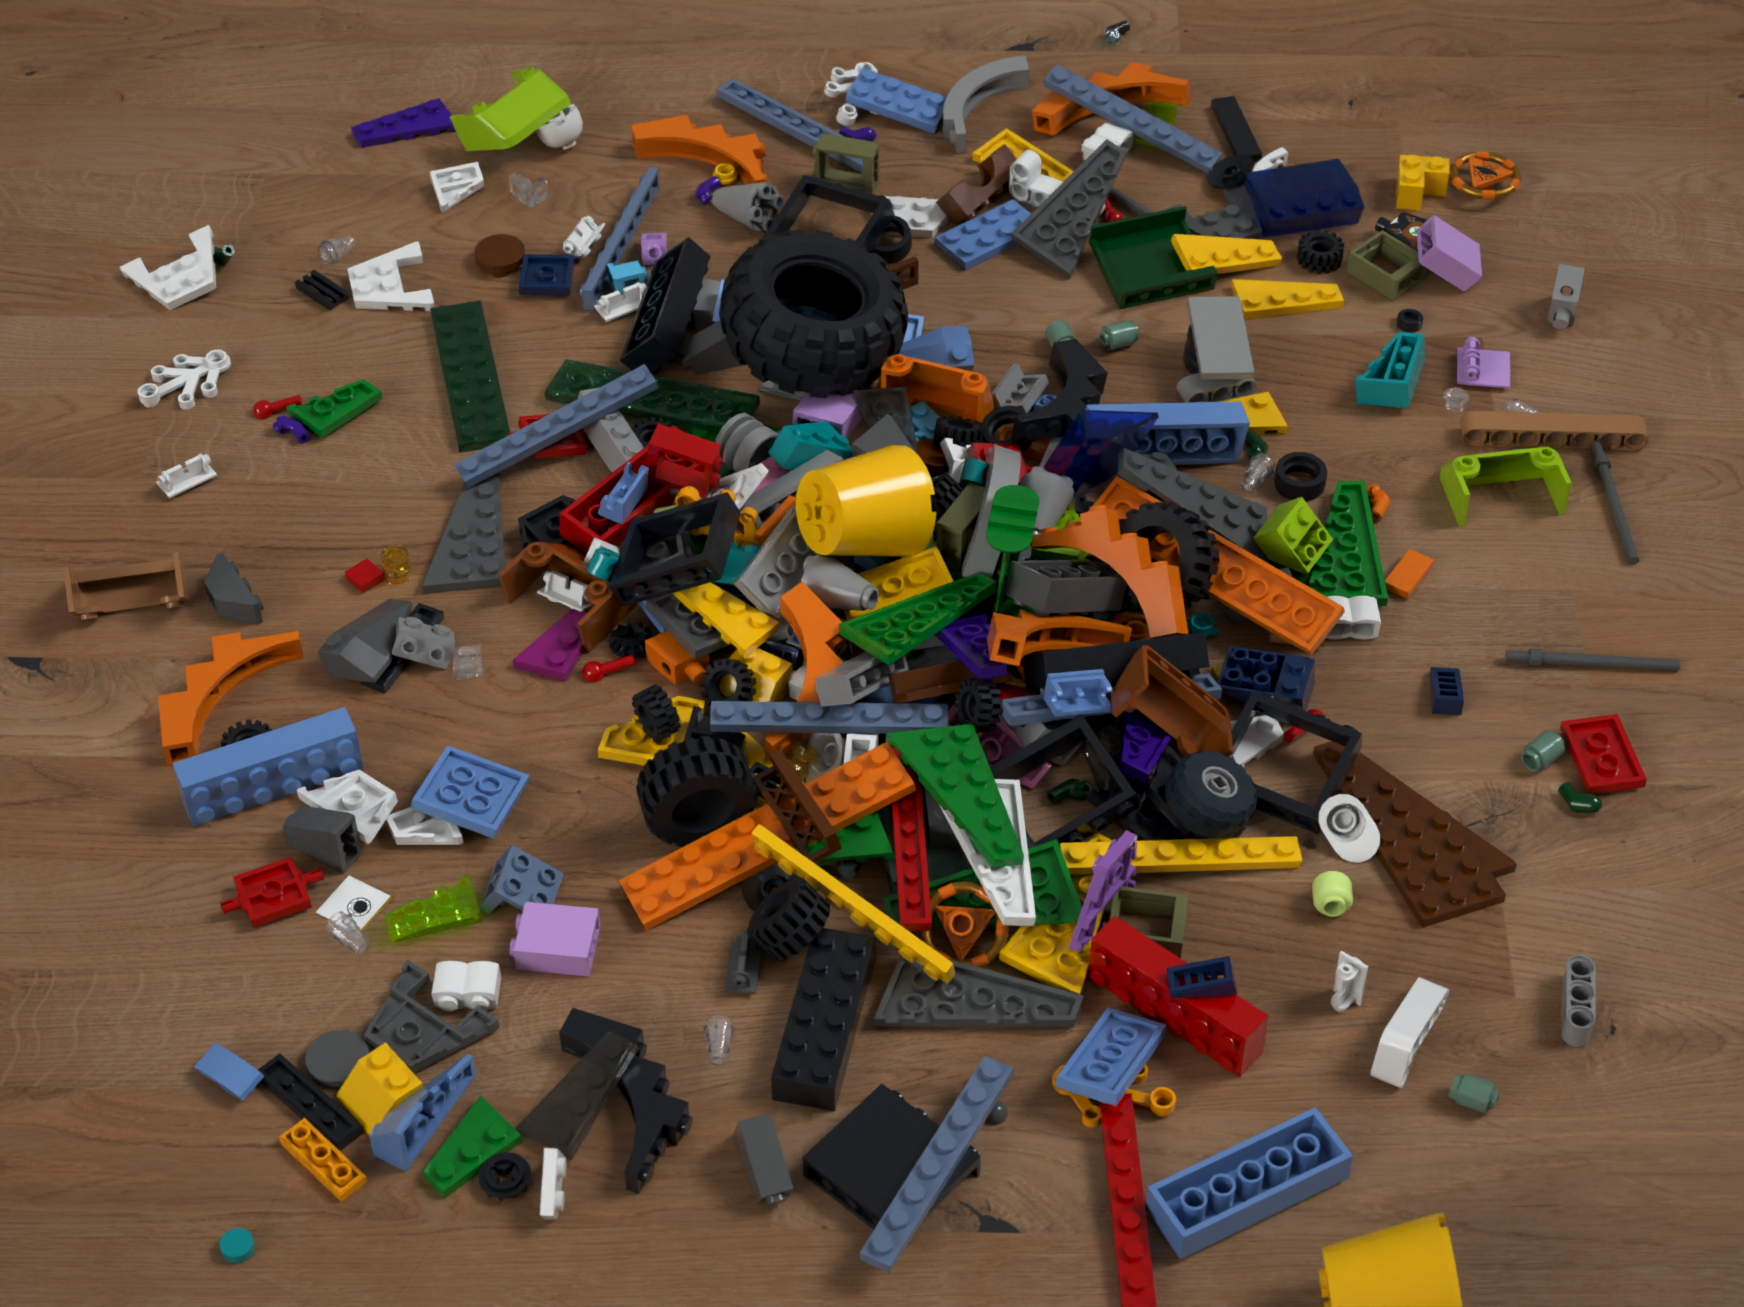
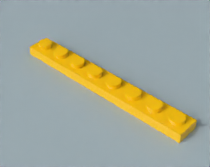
[751,824,955,984]
[1059,836,1303,875]

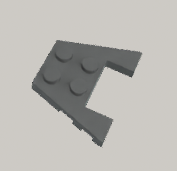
[1160,182,1262,239]
[364,960,499,1073]

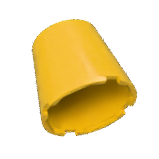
[796,445,936,557]
[1318,1212,1462,1307]

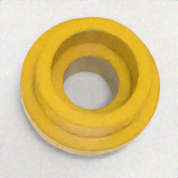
[713,163,737,186]

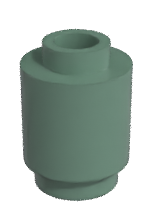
[1045,320,1076,348]
[1099,320,1139,351]
[1520,731,1565,772]
[1449,1073,1500,1114]

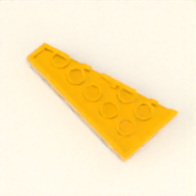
[999,833,1113,995]

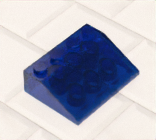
[1244,159,1364,238]
[1043,410,1159,497]

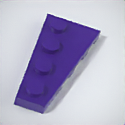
[351,98,456,148]
[1118,710,1173,783]

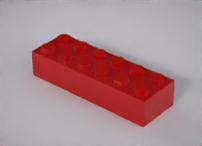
[560,425,704,554]
[1088,916,1269,1077]

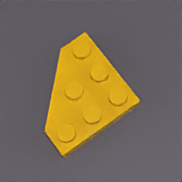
[598,696,706,766]

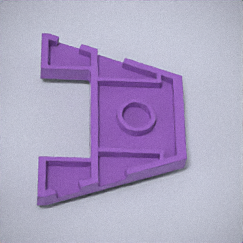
[1069,830,1137,954]

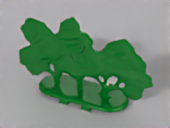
[986,485,1039,614]

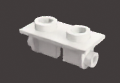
[563,216,605,260]
[594,282,646,322]
[156,453,217,498]
[537,570,593,612]
[1331,951,1368,1012]

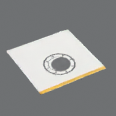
[315,875,393,935]

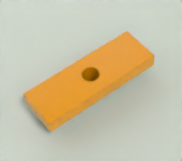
[279,1118,367,1202]

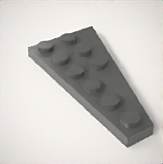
[1012,139,1126,279]
[1118,448,1268,563]
[422,472,506,594]
[874,955,1084,1027]

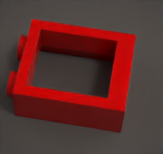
[646,423,723,499]

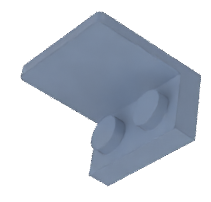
[479,845,564,914]

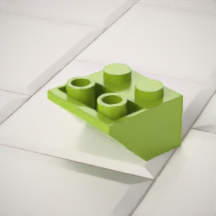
[1253,497,1333,574]

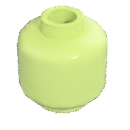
[1312,871,1353,917]

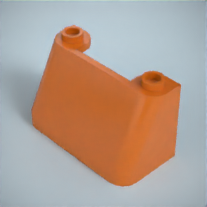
[881,354,995,424]

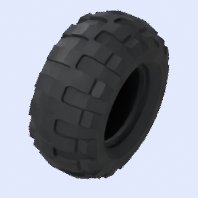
[719,230,908,398]

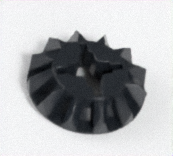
[609,621,654,658]
[478,1153,532,1202]

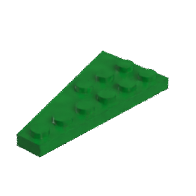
[1308,481,1388,606]
[885,724,1024,868]
[882,839,1082,928]

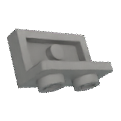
[992,364,1049,413]
[392,617,455,669]

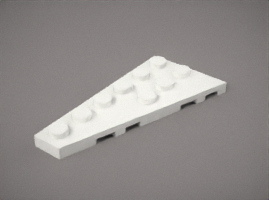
[939,779,1036,926]

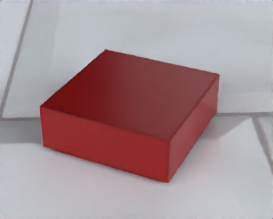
[345,558,385,593]

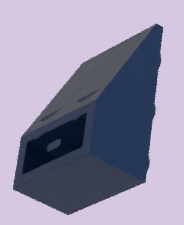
[1217,646,1315,711]

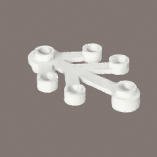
[824,62,879,126]
[137,350,231,410]

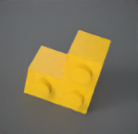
[1396,155,1449,211]

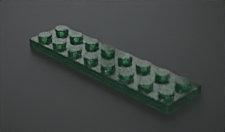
[430,301,510,453]
[544,359,760,433]

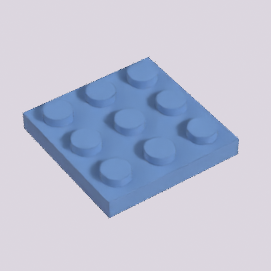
[411,745,530,839]

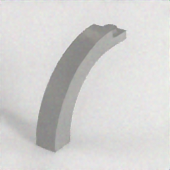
[943,56,1029,154]
[961,444,1021,578]

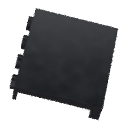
[802,1084,981,1245]

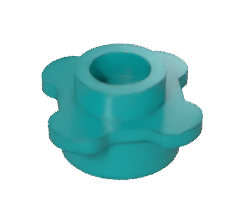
[1187,613,1218,638]

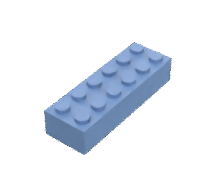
[1076,401,1250,467]
[172,707,364,827]
[1145,1107,1353,1260]

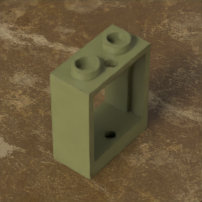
[812,133,879,194]
[1347,230,1428,301]
[937,482,985,572]
[1103,886,1189,958]

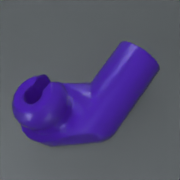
[839,126,876,142]
[695,176,721,205]
[273,415,310,443]

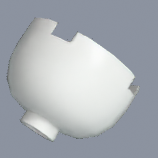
[535,104,583,150]

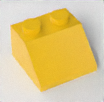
[720,648,792,702]
[336,1043,423,1137]

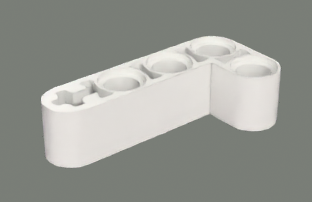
[1009,150,1105,214]
[1370,977,1449,1088]

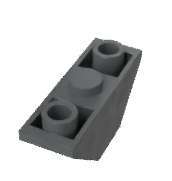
[204,552,264,625]

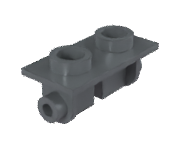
[724,930,762,994]

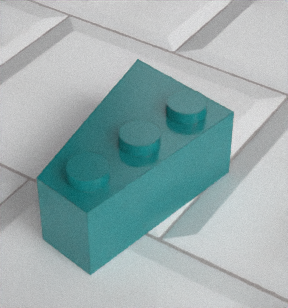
[1355,332,1426,408]
[768,421,852,470]

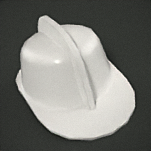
[806,733,846,783]
[1318,794,1380,863]

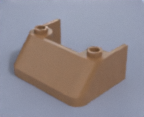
[63,552,189,621]

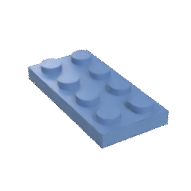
[845,68,946,134]
[935,199,1031,271]
[1056,1007,1167,1106]

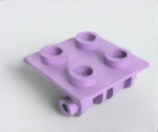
[1457,337,1510,388]

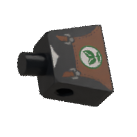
[1375,212,1428,251]

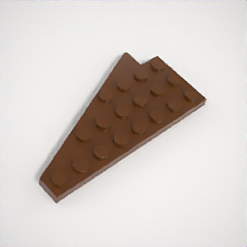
[1313,741,1517,928]

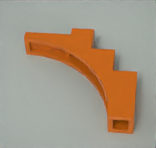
[1032,62,1191,136]
[631,115,769,184]
[1031,505,1188,638]
[764,581,846,759]
[987,609,1132,666]
[158,631,303,766]

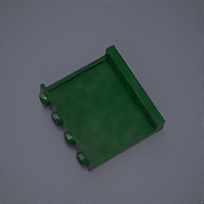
[1089,206,1218,310]

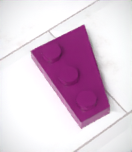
[513,609,588,681]

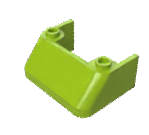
[449,66,571,151]
[1440,447,1572,527]

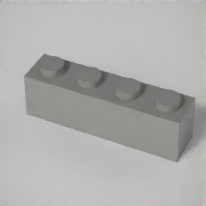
[578,388,644,473]
[740,450,843,531]
[815,651,908,707]

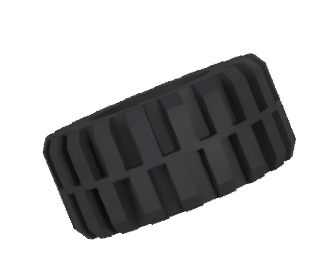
[1106,502,1219,609]
[636,736,758,847]

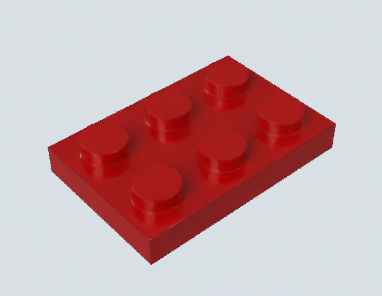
[1560,714,1647,794]

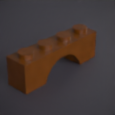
[936,144,1017,225]

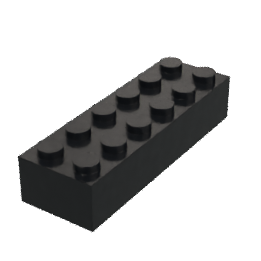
[620,237,710,375]
[1022,632,1210,695]
[771,928,876,1111]

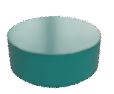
[219,1228,255,1263]

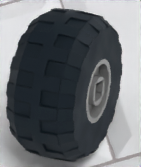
[1165,751,1257,839]

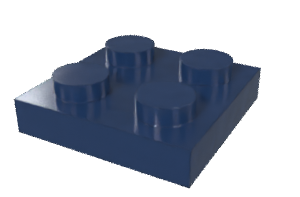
[519,254,575,296]

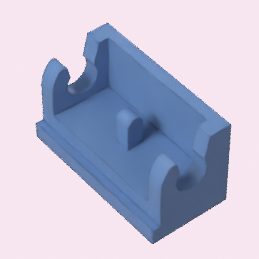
[598,462,649,525]
[1043,669,1112,717]

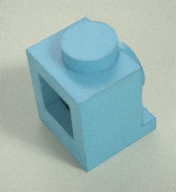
[607,260,648,295]

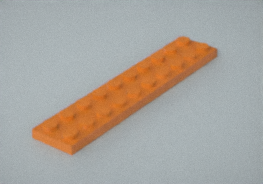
[1088,476,1345,656]
[619,741,916,931]

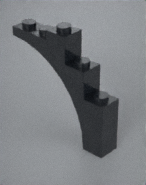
[1011,339,1108,444]
[559,1008,692,1194]

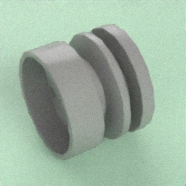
[715,413,779,473]

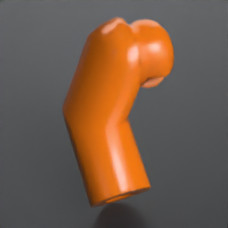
[1366,484,1390,521]

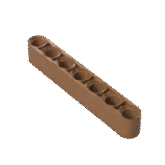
[1460,411,1649,451]

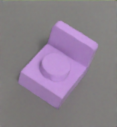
[641,232,667,265]

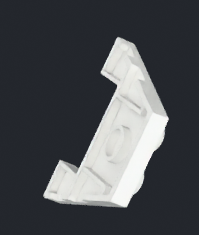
[119,225,216,310]
[347,241,435,312]

